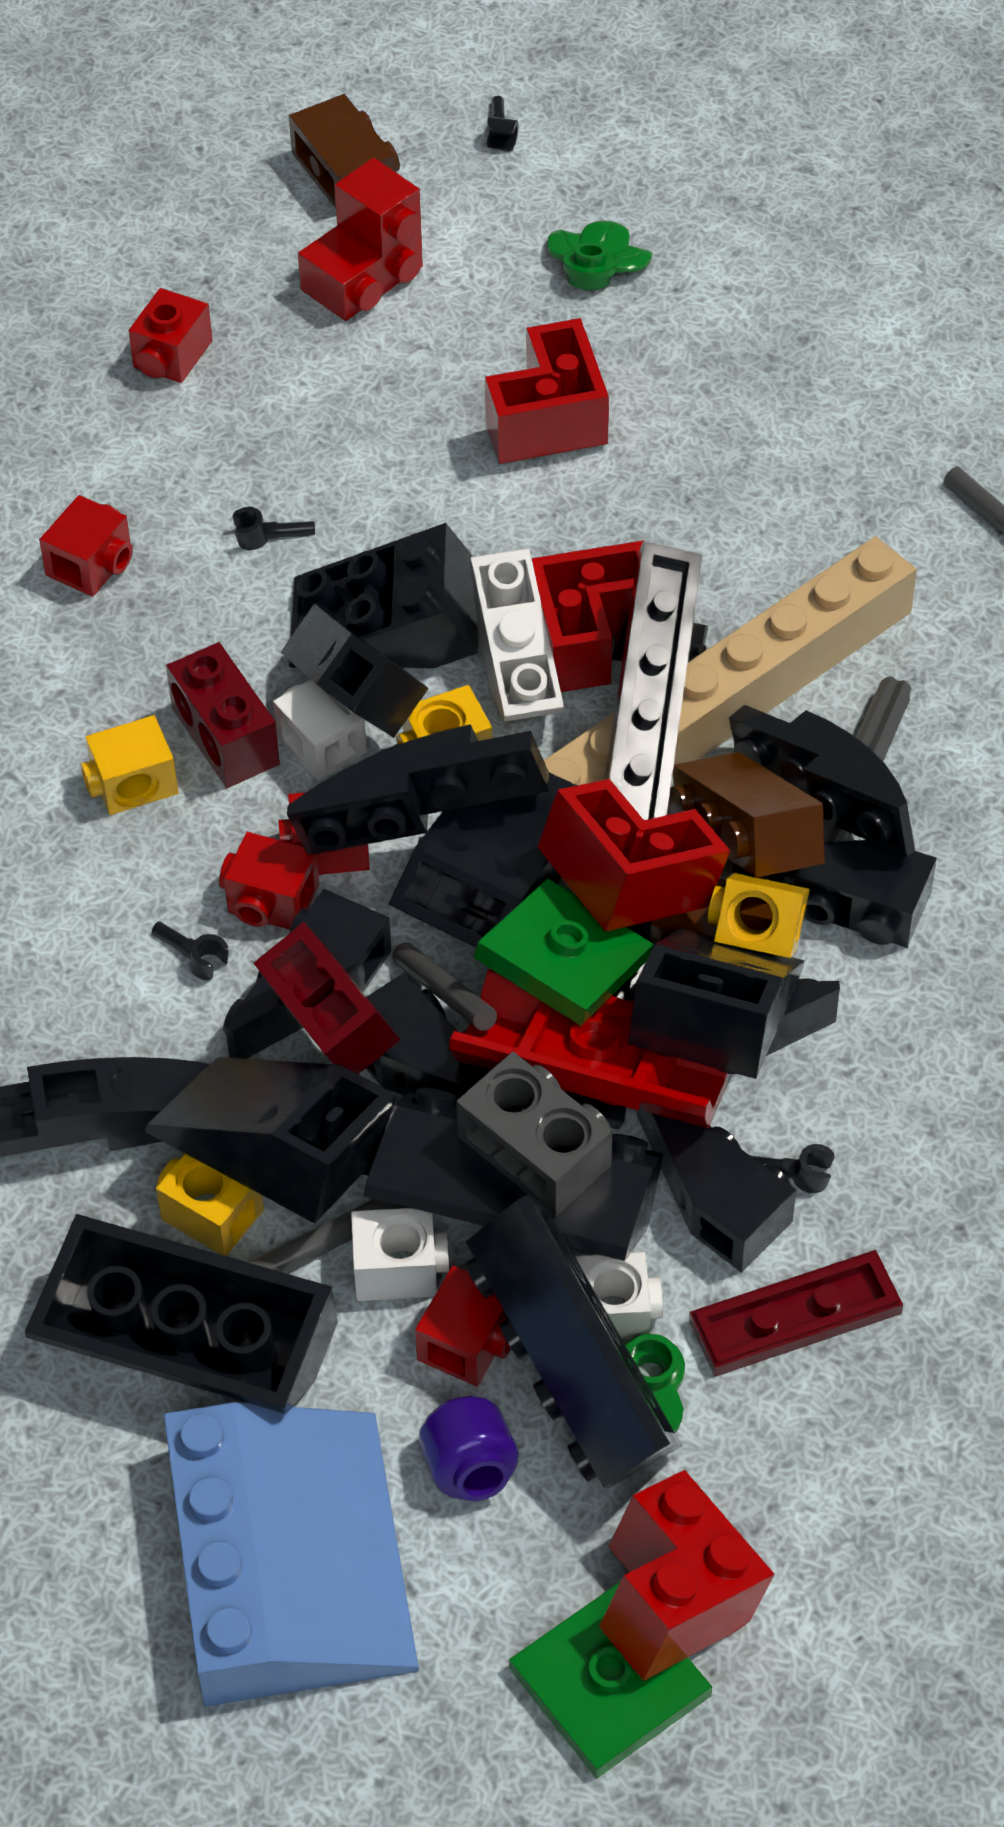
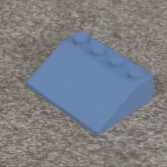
[164,1402,419,1707]

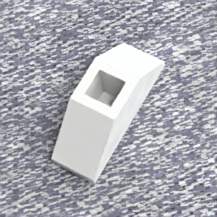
[470,548,564,722]

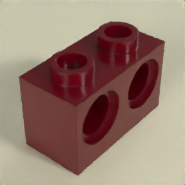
[166,642,280,789]
[253,922,401,1075]

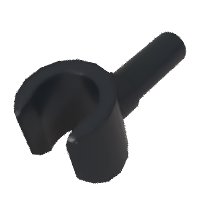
[487,95,519,151]
[232,507,315,550]
[152,921,229,980]
[750,1144,835,1193]

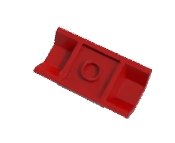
[449,968,730,1129]

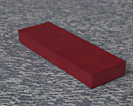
[689,1250,903,1377]

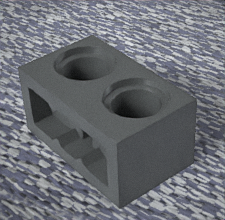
[456,1052,612,1217]

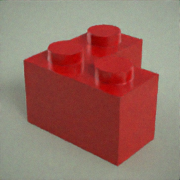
[298,157,423,322]
[485,318,609,464]
[531,540,644,692]
[537,779,731,932]
[599,1470,775,1681]

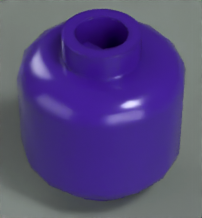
[418,1396,519,1502]

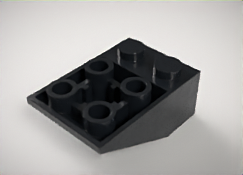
[289,523,478,668]
[388,772,577,948]
[628,928,805,1079]
[145,1057,396,1224]

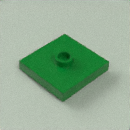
[473,879,654,1026]
[509,1581,712,1779]

